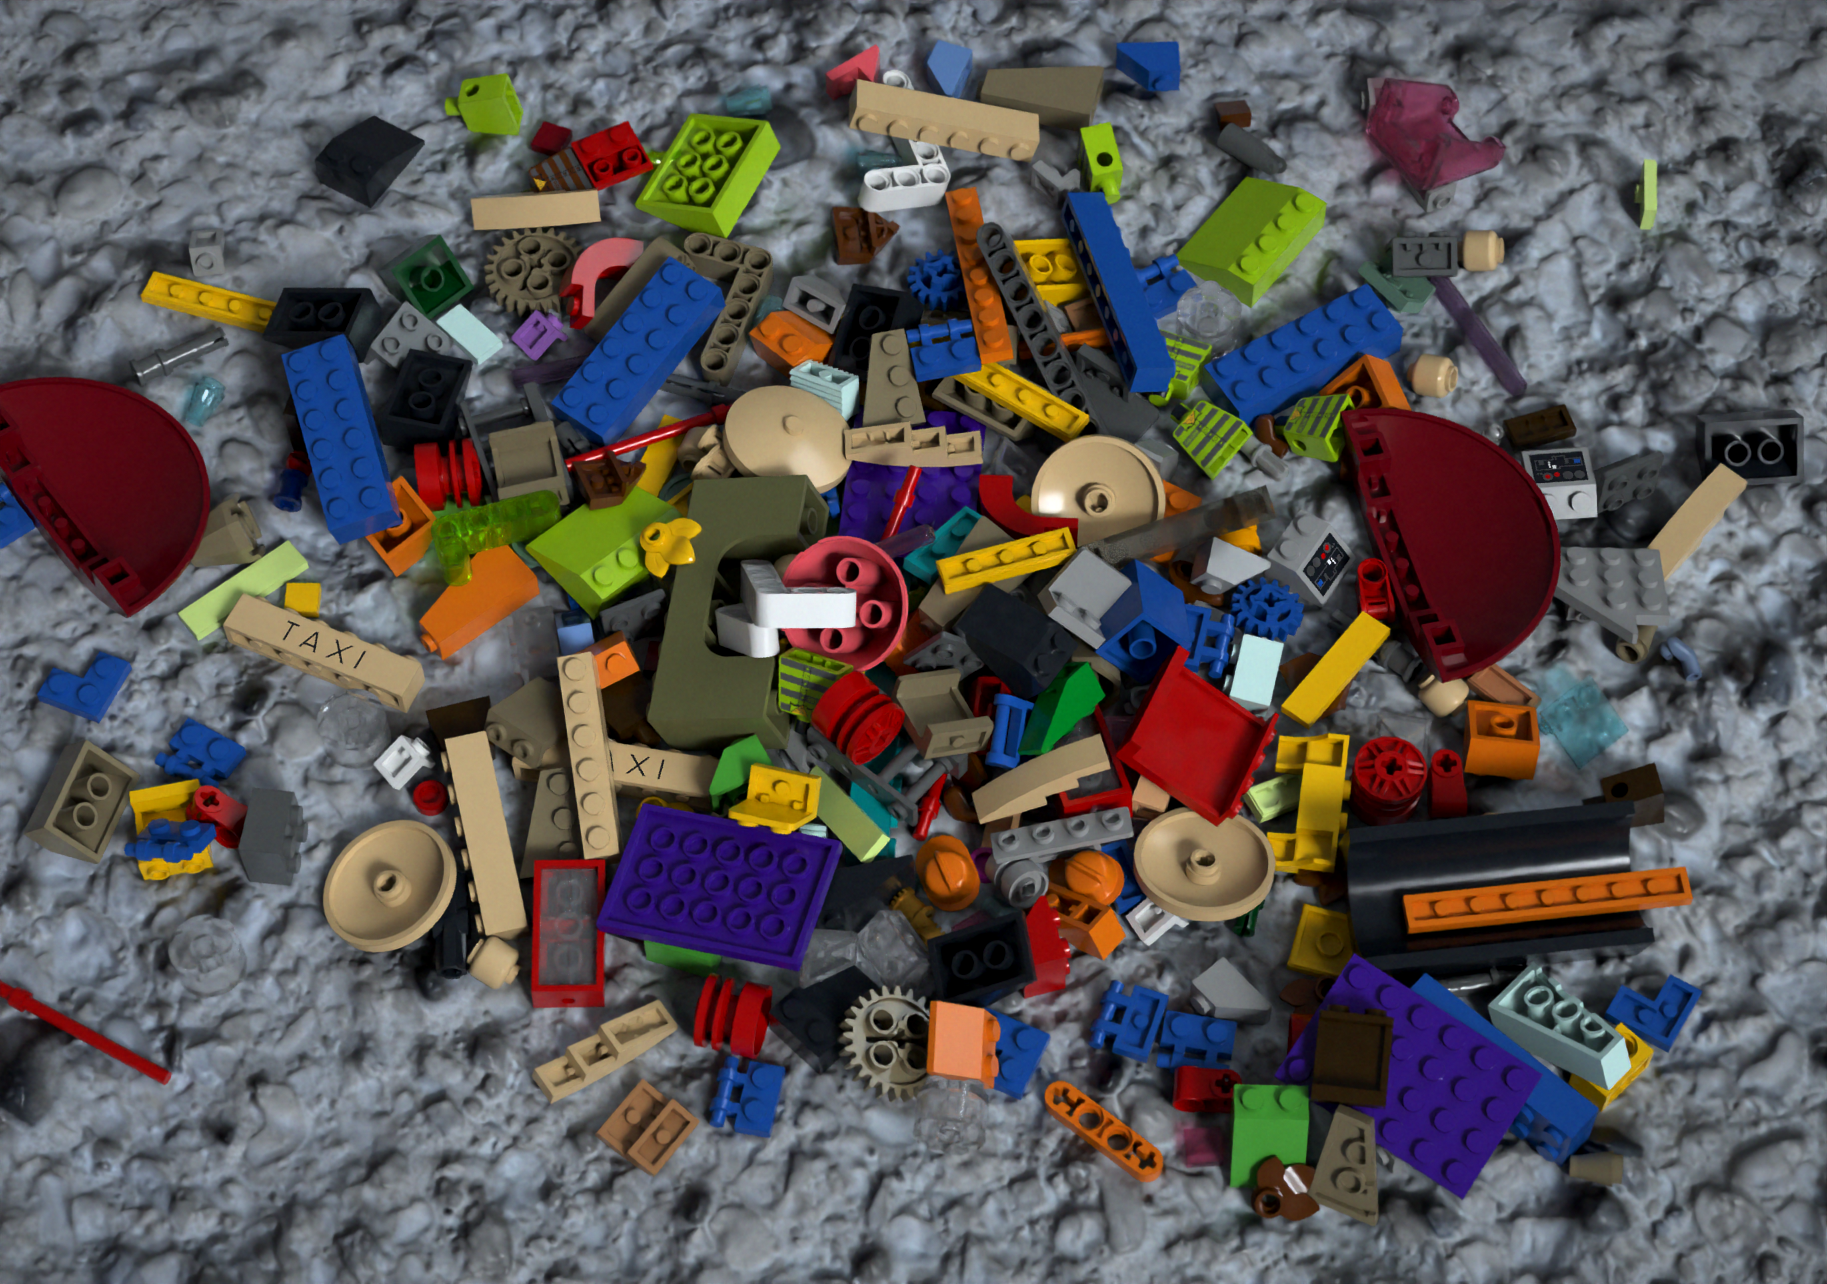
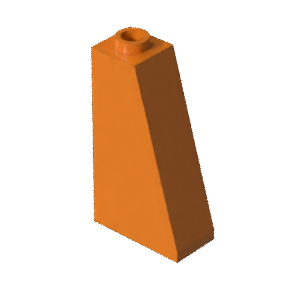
[419,533,540,660]

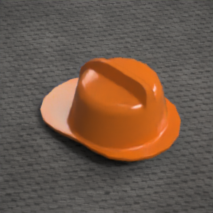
[915,835,981,912]
[1049,850,1124,905]

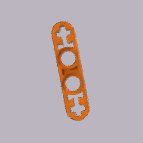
[1044,1081,1163,1182]

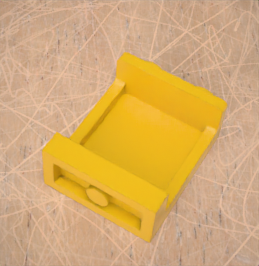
[129,779,214,880]

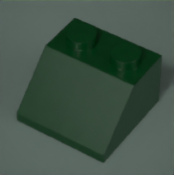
[377,234,474,320]

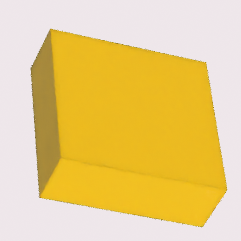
[284,583,322,618]

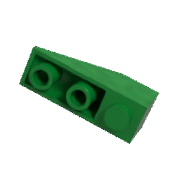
[1017,661,1105,757]

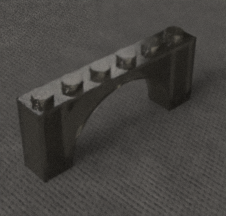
[1076,485,1277,570]

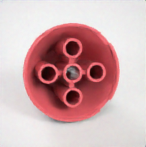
[781,536,908,672]

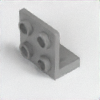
[1037,546,1132,649]

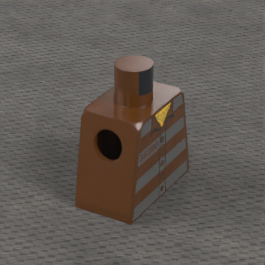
[518,147,594,193]

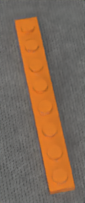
[945,187,1014,365]
[1401,866,1693,934]

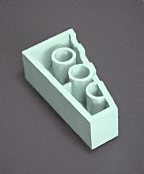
[1488,961,1631,1091]

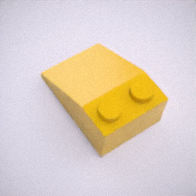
[998,238,1091,315]

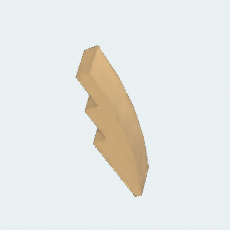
[470,188,601,230]
[845,422,983,467]
[1646,463,1748,582]
[972,734,1111,824]
[532,999,678,1104]

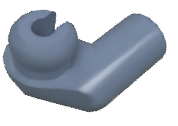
[1659,637,1702,681]

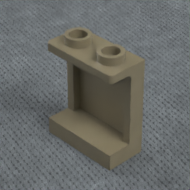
[488,421,570,517]
[891,668,994,759]
[483,676,567,769]

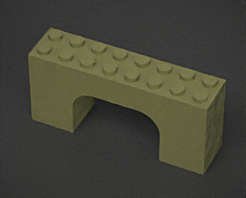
[646,475,830,751]

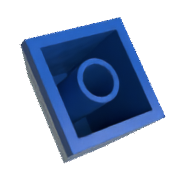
[1094,558,1192,685]

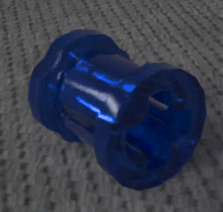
[273,469,309,512]

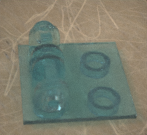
[1538,675,1629,770]

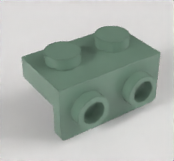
[1357,249,1436,313]

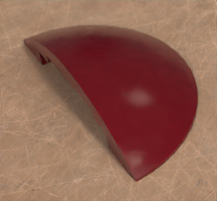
[0,377,211,618]
[1340,408,1561,683]

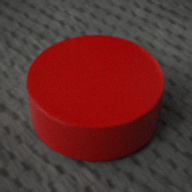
[413,780,449,816]

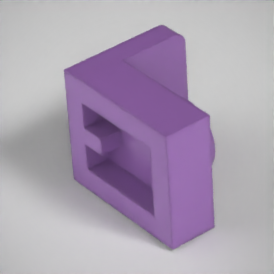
[511,309,569,361]

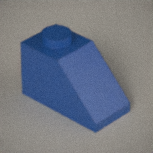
[1116,41,1181,92]

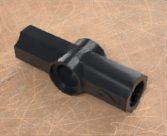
[432,871,471,979]

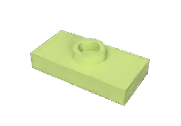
[1634,159,1657,230]
[1242,774,1302,823]

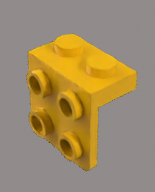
[728,763,822,834]

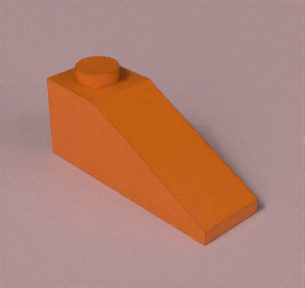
[1024,881,1126,961]

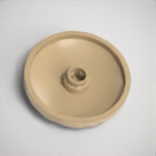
[722,386,852,494]
[1031,434,1166,567]
[1133,807,1275,922]
[323,820,457,952]

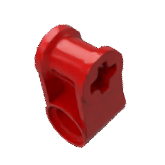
[1354,558,1395,623]
[1427,749,1467,818]
[185,785,248,849]
[1172,1066,1242,1114]

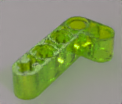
[431,490,562,586]

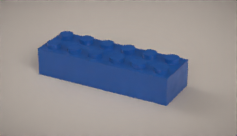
[551,256,726,448]
[1202,283,1403,428]
[281,334,403,545]
[1410,972,1599,1168]

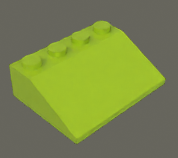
[635,113,781,239]
[1176,176,1327,308]
[525,486,685,619]

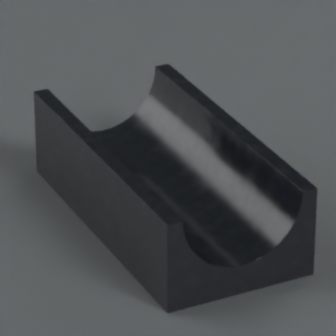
[1337,800,1655,980]

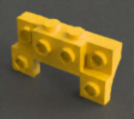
[1267,733,1352,873]

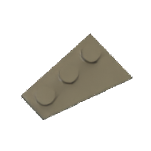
[861,328,926,428]
[519,766,585,880]
[1308,1104,1379,1227]

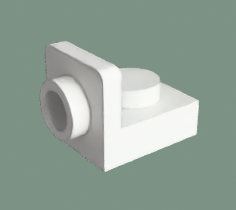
[373,735,436,790]
[1125,897,1189,946]

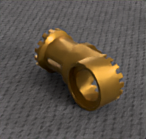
[888,886,946,954]

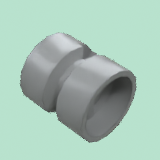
[985,853,1049,909]

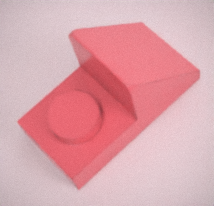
[825,44,880,101]

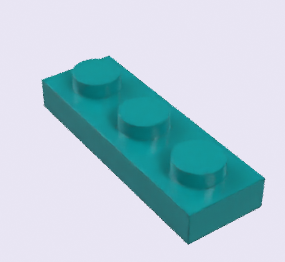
[903,506,982,585]

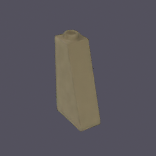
[976,66,1104,132]
[918,516,1033,639]

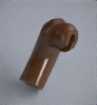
[1253,414,1290,459]
[944,785,986,826]

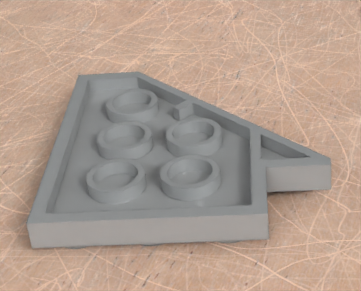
[1554,547,1670,644]

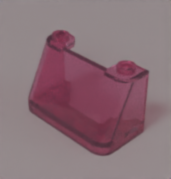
[1367,78,1506,191]

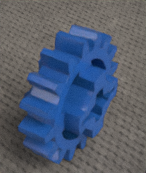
[907,249,968,312]
[1230,577,1304,642]

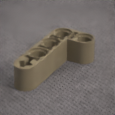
[584,237,697,344]

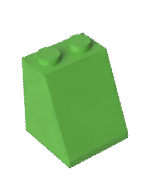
[1229,1084,1309,1188]

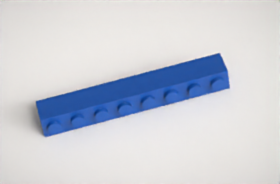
[1060,192,1176,392]

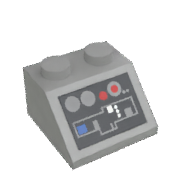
[1520,446,1597,520]
[1264,509,1356,608]

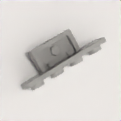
[990,806,1134,864]

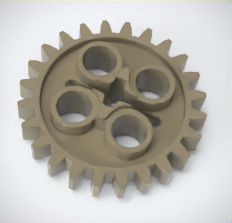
[484,227,583,317]
[837,985,938,1103]

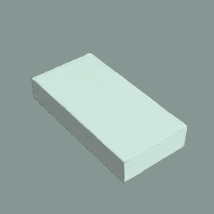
[436,304,503,366]

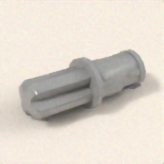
[1240,434,1289,482]

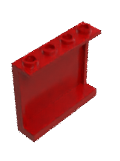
[1114,645,1279,827]

